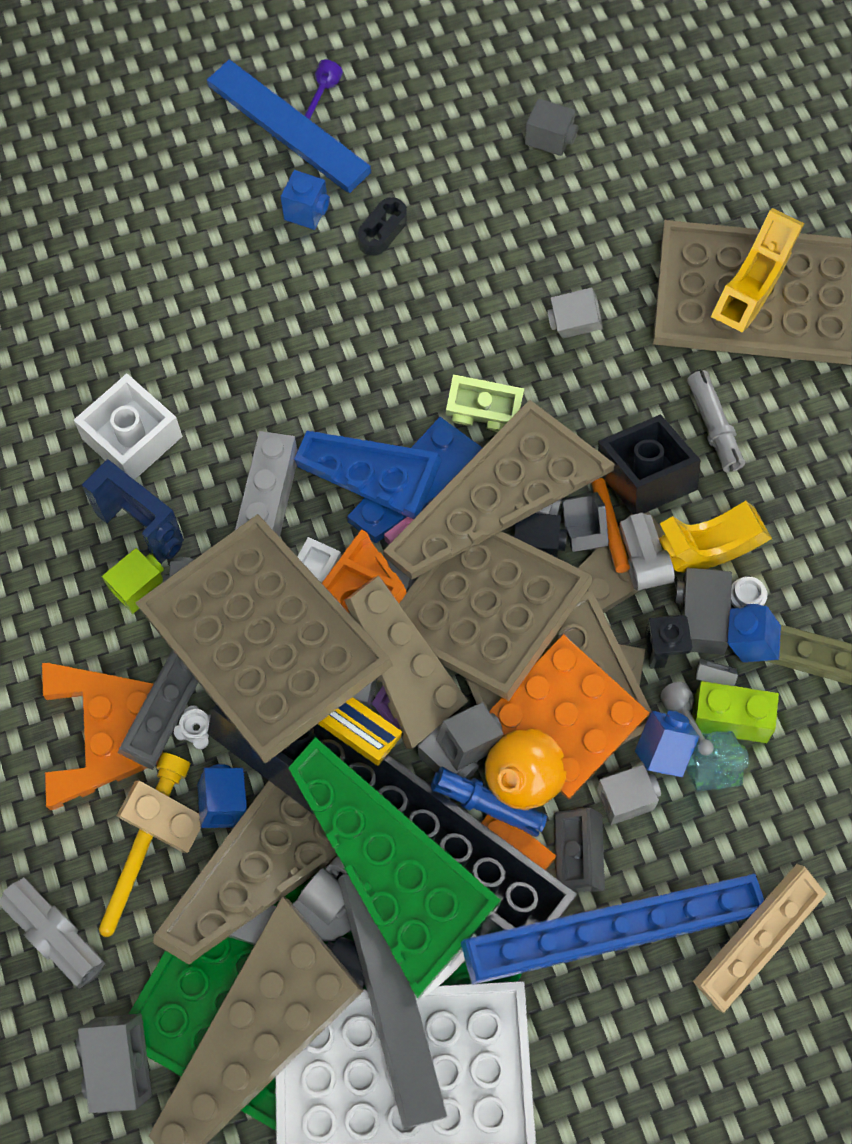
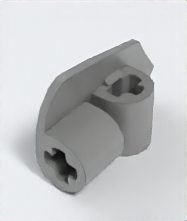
[293,855,351,941]

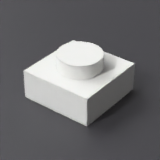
[297,537,341,583]

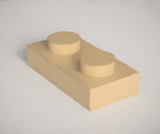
[116,780,201,853]

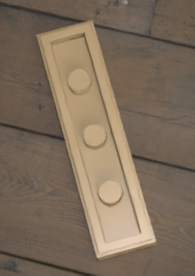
[693,864,827,1013]

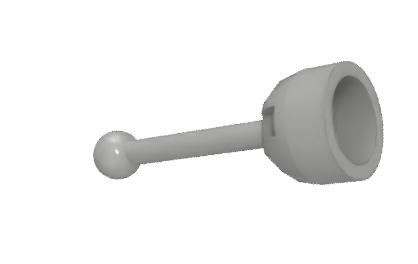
[660,682,714,756]

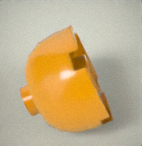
[485,729,566,810]

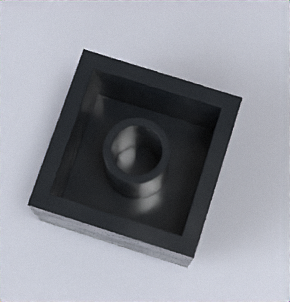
[598,414,701,515]

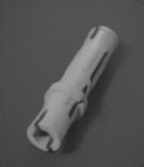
[687,370,746,472]

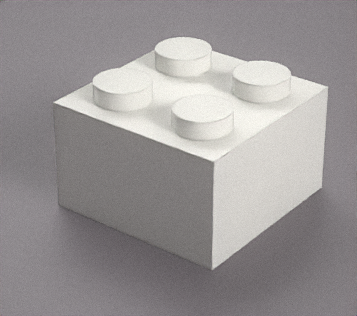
[74,374,183,480]

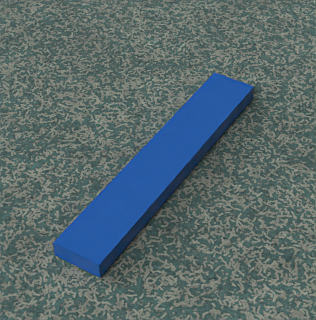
[207,59,371,194]

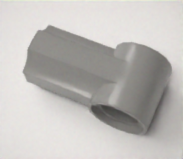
[619,513,675,591]

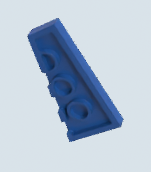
[294,431,441,520]

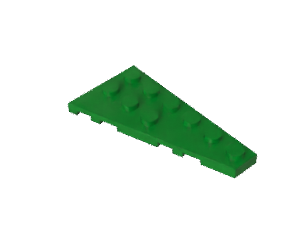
[288,737,502,999]

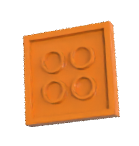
[489,634,650,800]

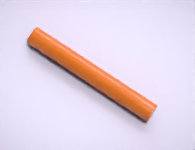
[591,478,630,573]

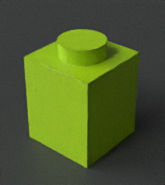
[102,548,164,615]

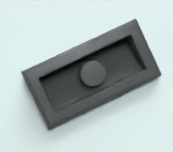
[555,808,605,891]

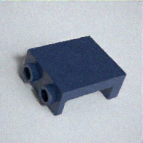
[82,459,184,564]

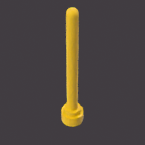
[99,752,191,937]

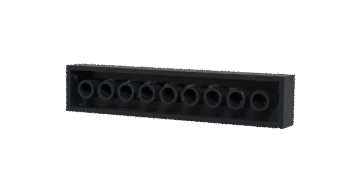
[207,704,577,936]

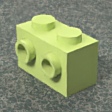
[446,375,524,432]

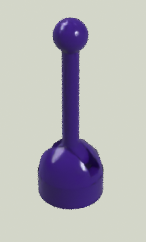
[304,59,343,120]

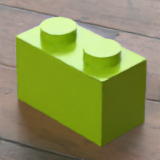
[692,681,779,743]

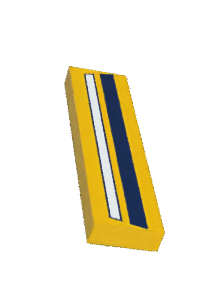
[318,697,402,766]

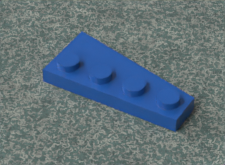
[347,417,482,543]

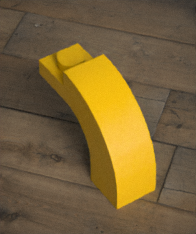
[711,208,805,333]
[659,501,772,572]

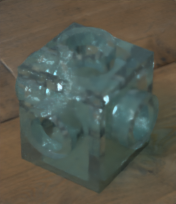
[686,731,749,791]

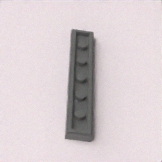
[338,874,448,1130]

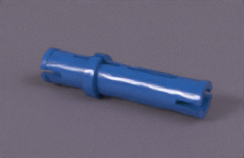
[431,767,547,837]

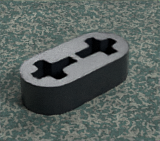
[357,197,407,256]

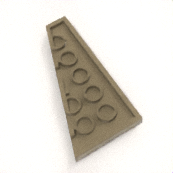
[383,400,615,579]
[153,781,337,964]
[149,896,364,1144]

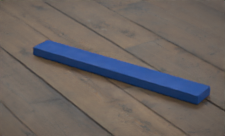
[461,874,764,985]

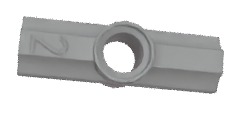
[0,877,105,989]

